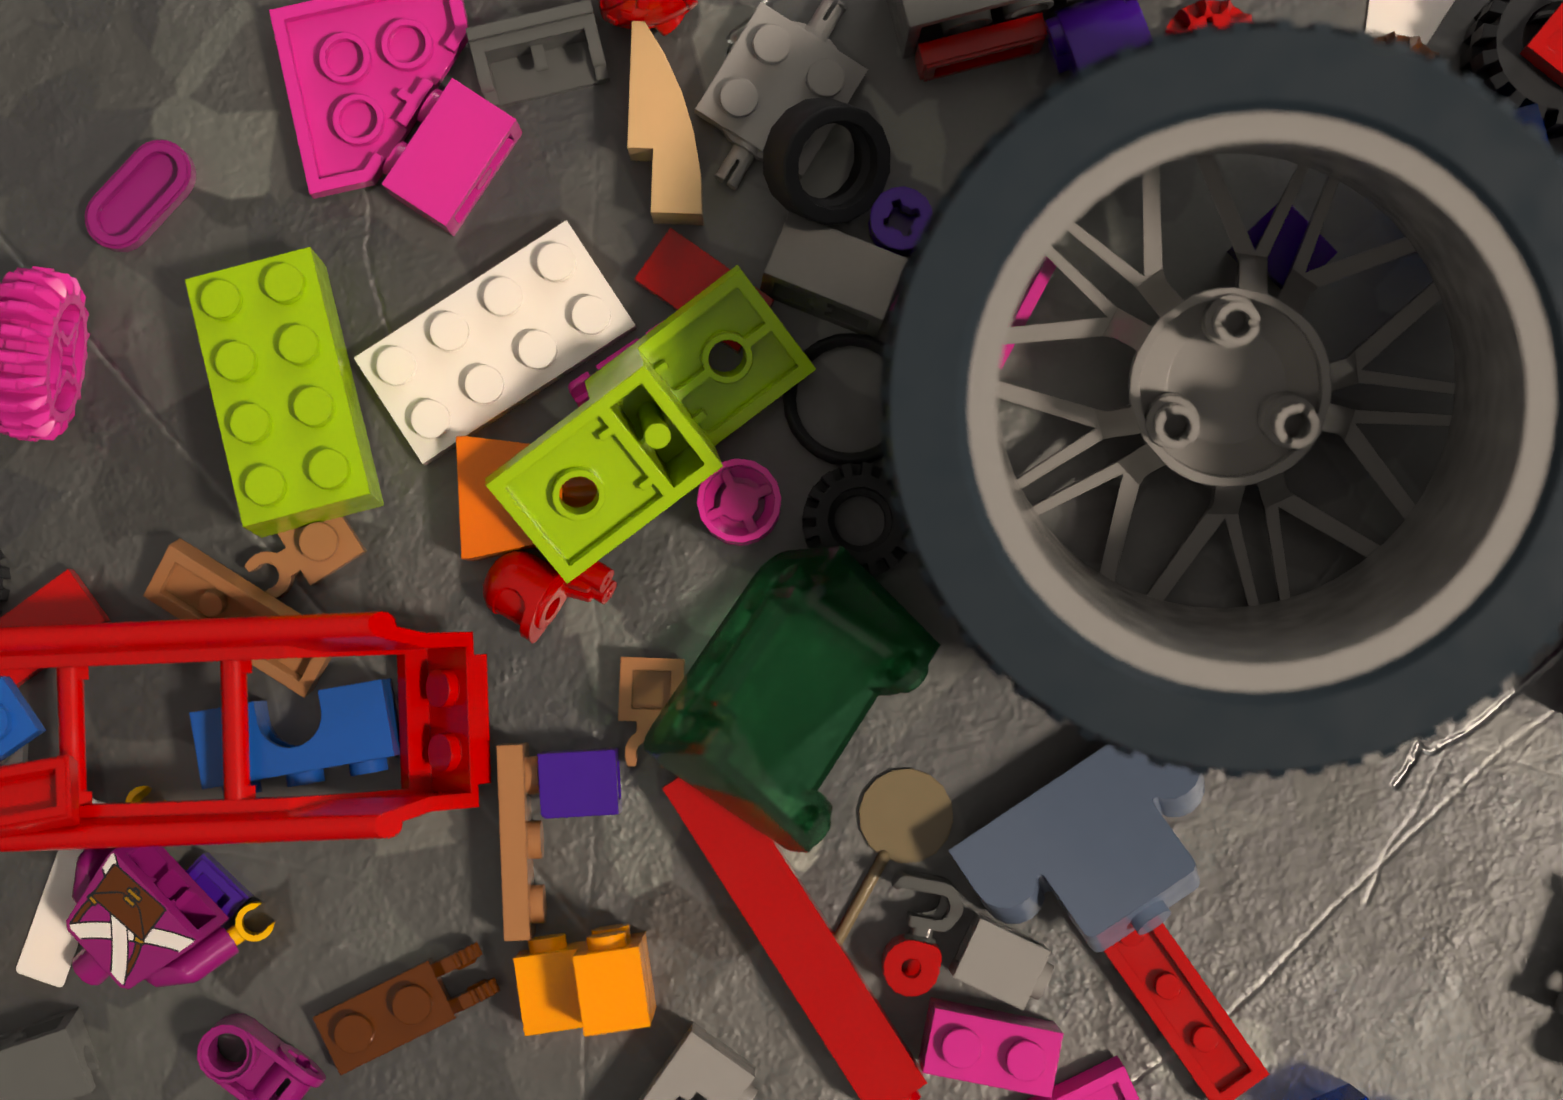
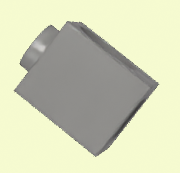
[948,911,1054,1011]

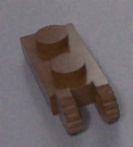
[313,941,501,1076]

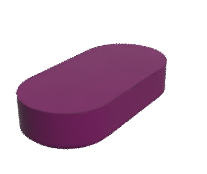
[85,140,196,252]

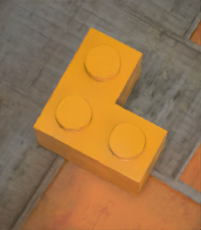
[513,924,657,1037]

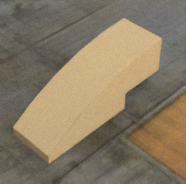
[627,21,704,225]

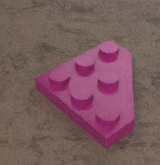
[269,0,469,199]

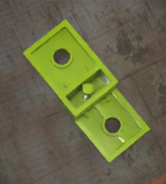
[485,264,816,584]

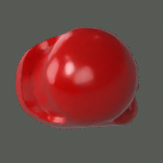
[483,551,617,643]

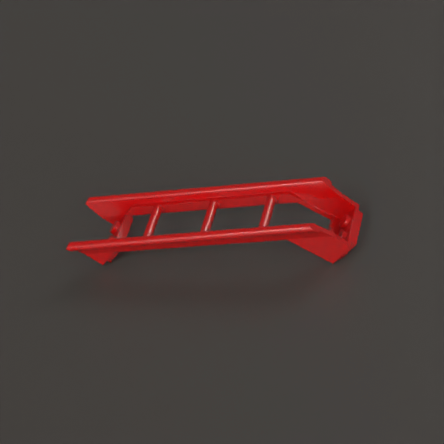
[0,611,491,852]

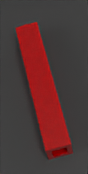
[662,751,927,1100]

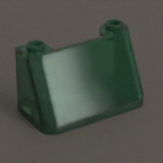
[643,545,941,853]

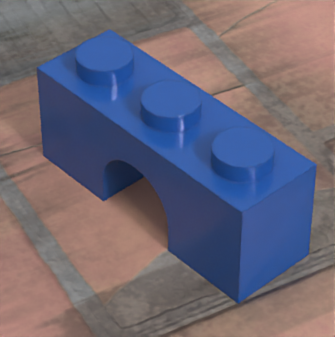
[189,679,400,797]

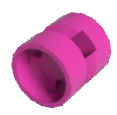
[697,458,781,547]

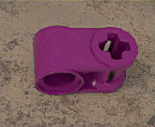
[197,1013,326,1100]

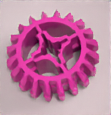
[0,266,90,442]

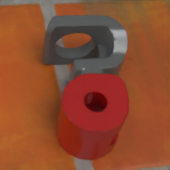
[881,869,963,997]

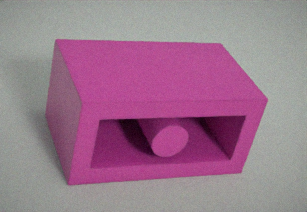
[381,78,523,237]
[918,997,1064,1098]

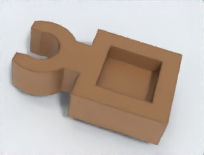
[245,516,367,599]
[618,657,685,768]

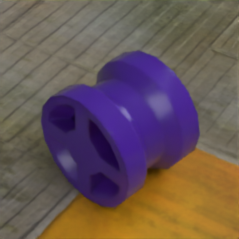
[868,186,933,257]

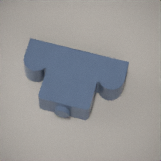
[948,745,1205,952]

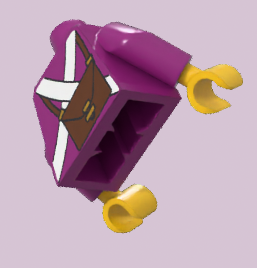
[66,786,275,990]

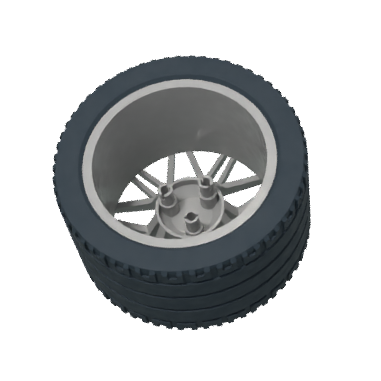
[879,19,1563,778]

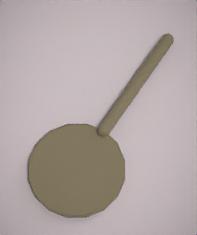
[835,768,953,945]

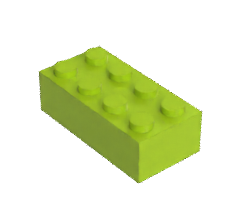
[185,247,384,538]

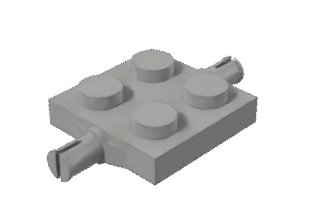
[694,0,868,190]

